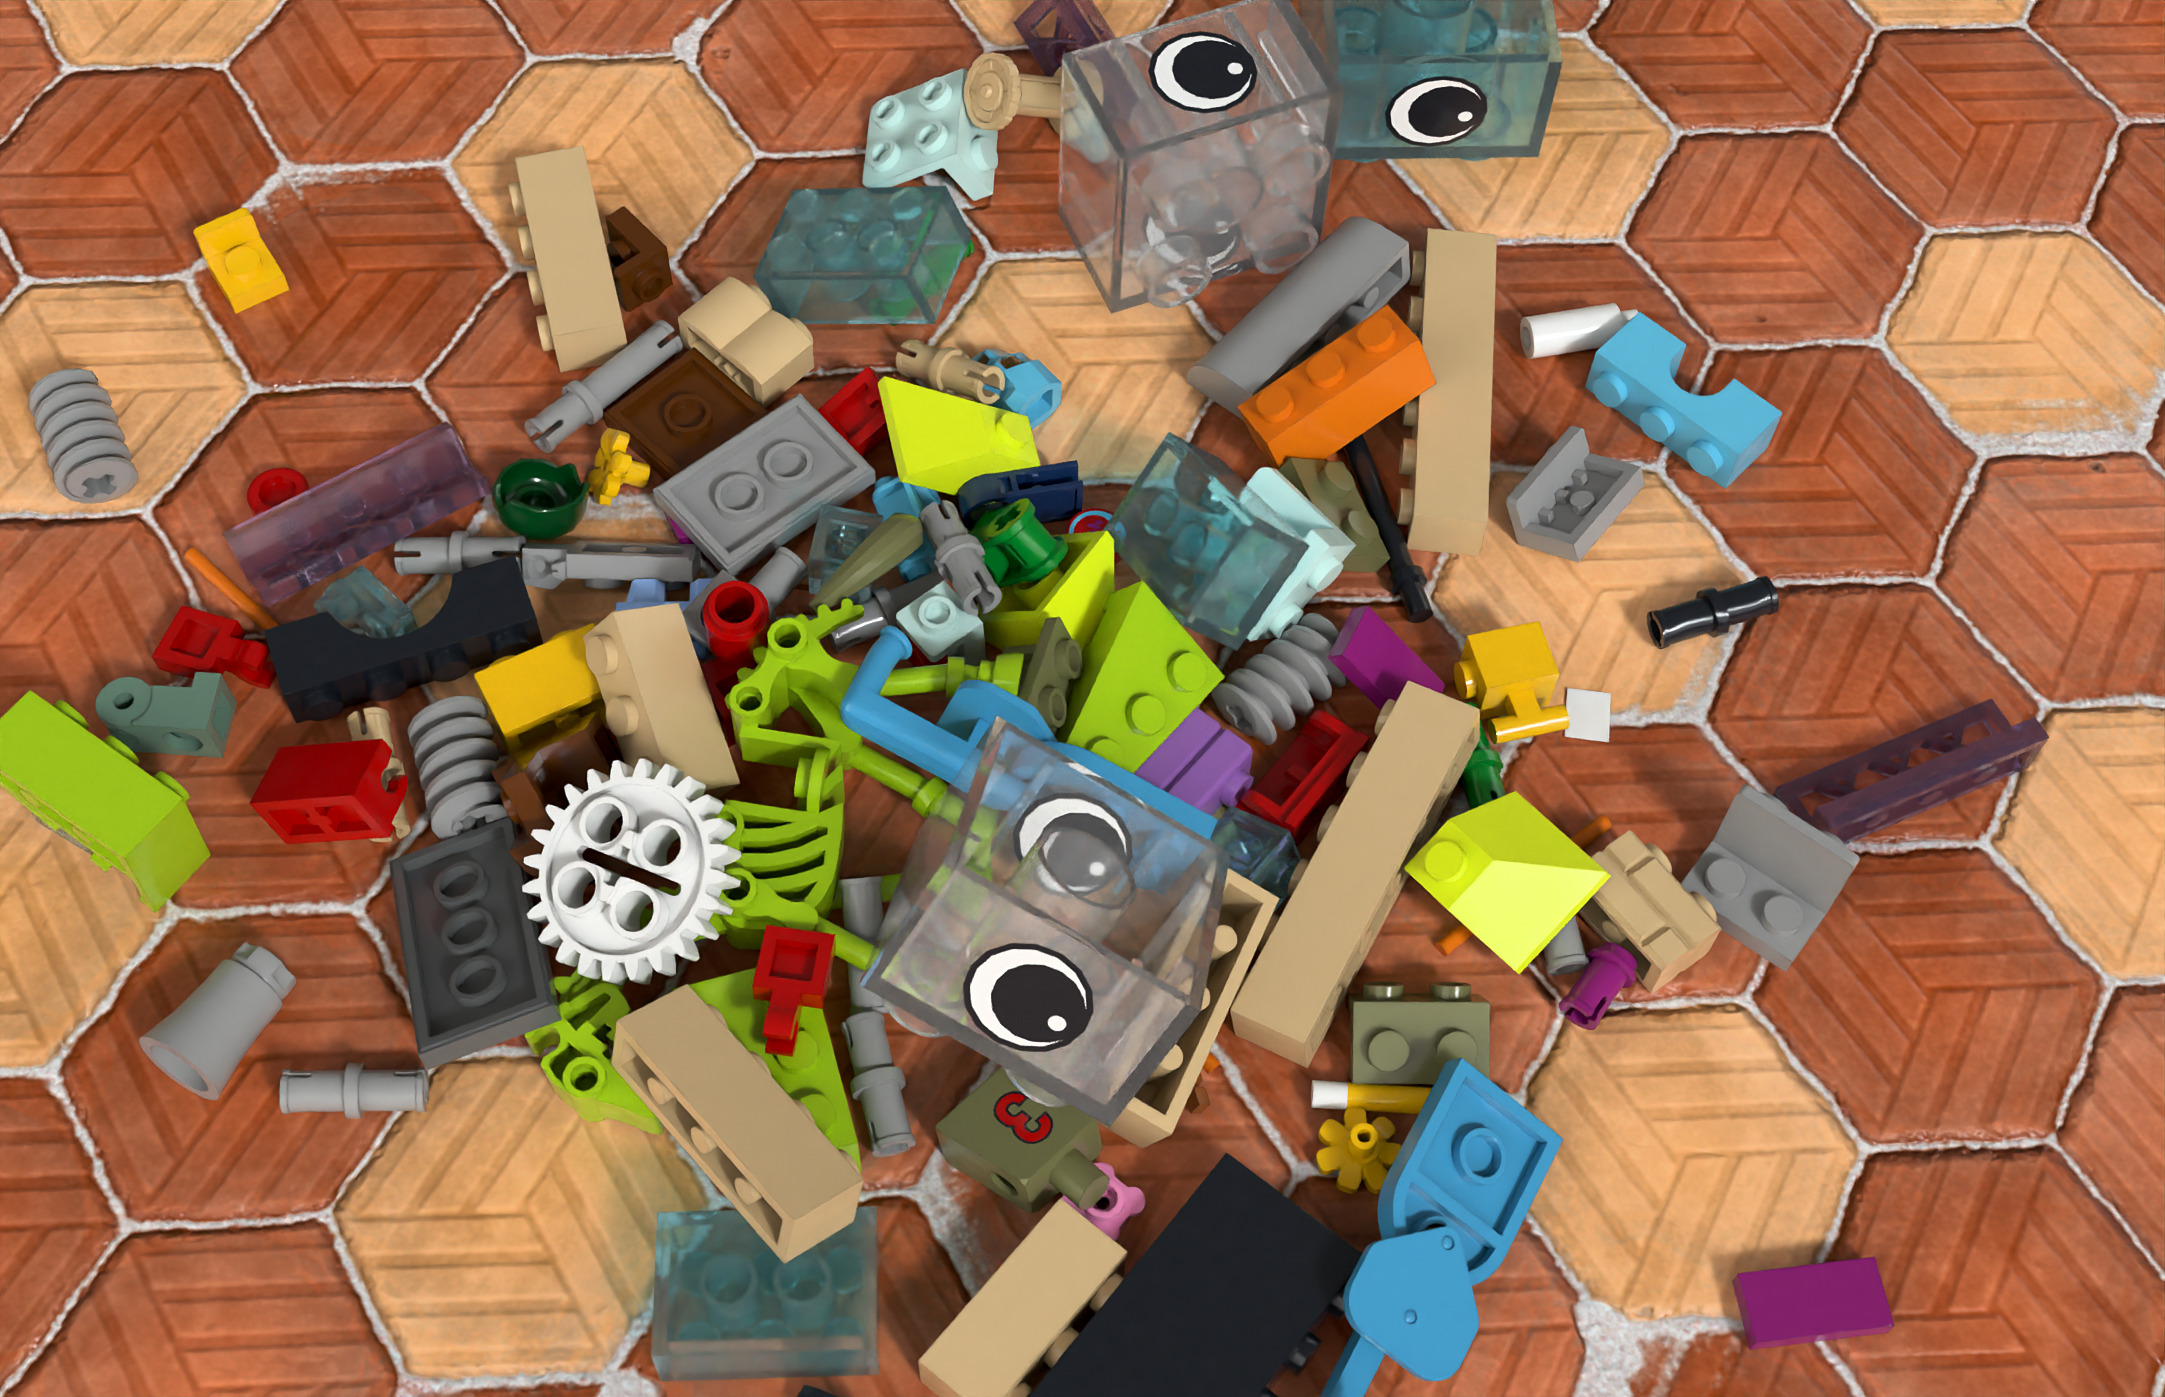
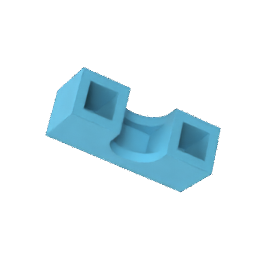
[1585,312,1782,489]

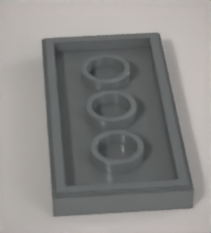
[389,817,562,1070]

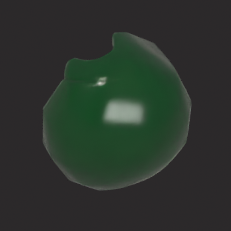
[492,458,590,541]

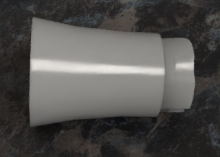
[139,942,296,1100]

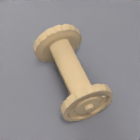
[964,52,1103,138]

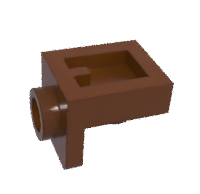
[605,206,673,312]

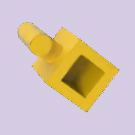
[1454,621,1569,744]

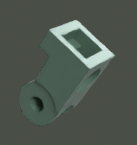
[95,672,237,758]

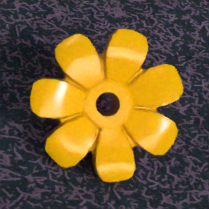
[588,428,650,506]
[1315,1107,1402,1194]

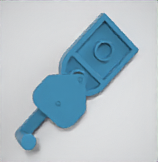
[840,625,1218,893]
[1319,1058,1563,1397]

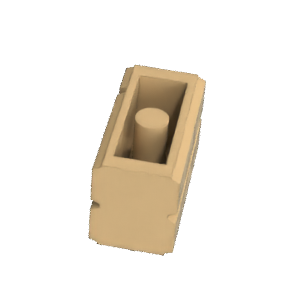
[1578,831,1722,993]

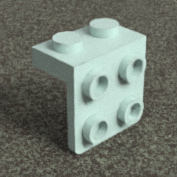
[862,68,998,201]
[1193,467,1356,641]

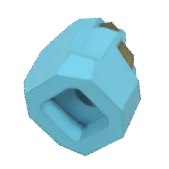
[971,348,1062,430]

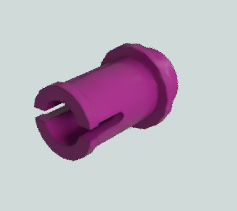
[1559,942,1637,1030]

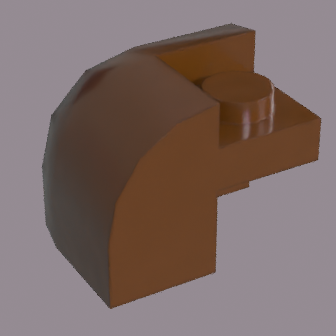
[491,711,636,885]

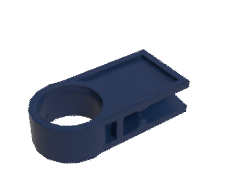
[957,460,1084,530]

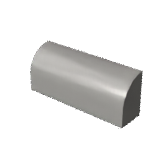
[1186,216,1410,421]

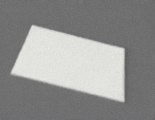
[1565,688,1611,742]

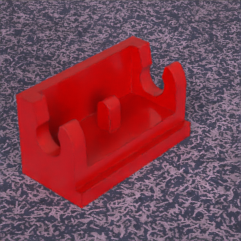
[1231,710,1371,857]
[249,738,408,844]

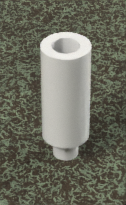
[1520,303,1639,359]

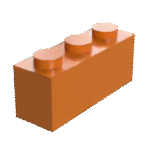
[1237,304,1436,470]

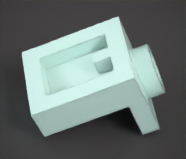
[896,580,987,666]

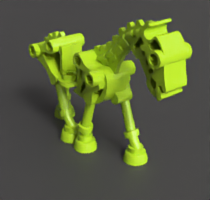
[524,598,1024,1135]

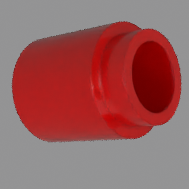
[703,581,771,665]

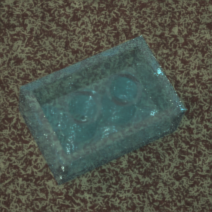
[753,186,972,324]
[1103,432,1310,650]
[651,1206,880,1381]

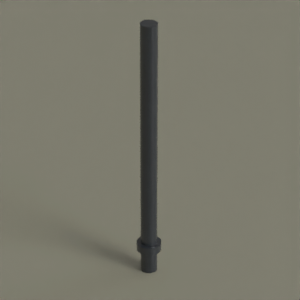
[1342,434,1433,623]

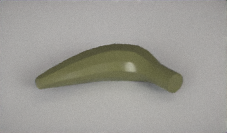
[808,513,923,616]

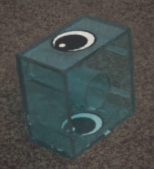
[1298,0,1563,163]

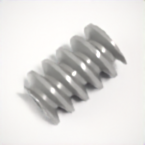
[28,368,138,504]
[1211,613,1349,746]
[408,695,510,841]

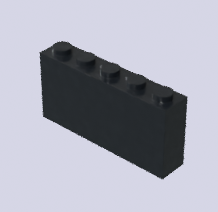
[1029,1152,1362,1397]

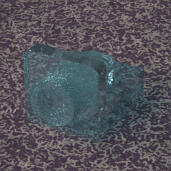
[313,565,419,638]
[1194,806,1302,913]

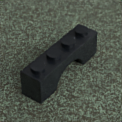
[264,555,544,723]

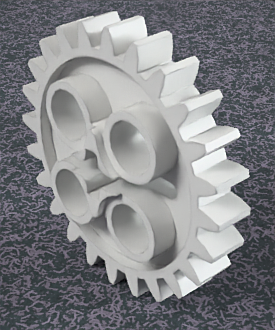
[522,759,742,986]

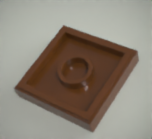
[603,347,769,481]

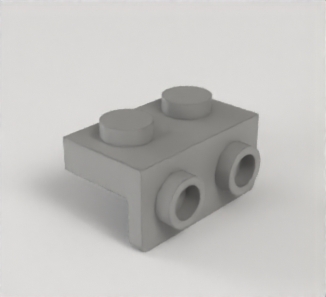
[1506,426,1645,563]

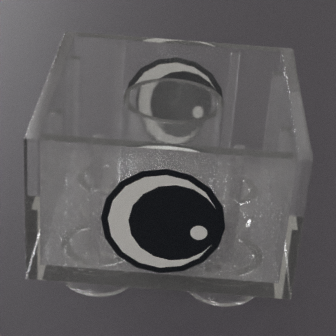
[1058,0,1344,314]
[859,716,1231,1127]

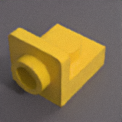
[193,207,290,314]

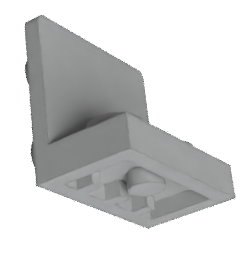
[1681,785,1860,972]

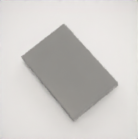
[653,393,876,577]

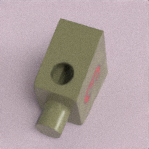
[935,1051,1109,1213]

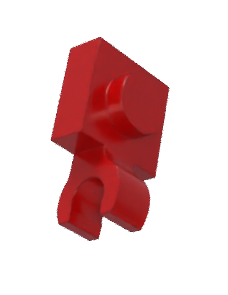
[151,605,277,689]
[752,925,836,1057]

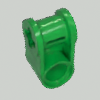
[968,498,1069,588]

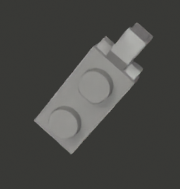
[522,540,701,591]

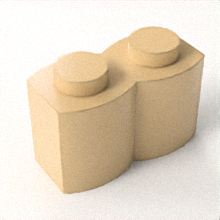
[678,276,814,408]

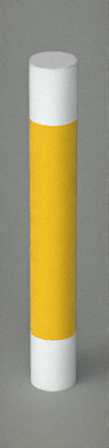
[1311,1080,1519,1114]

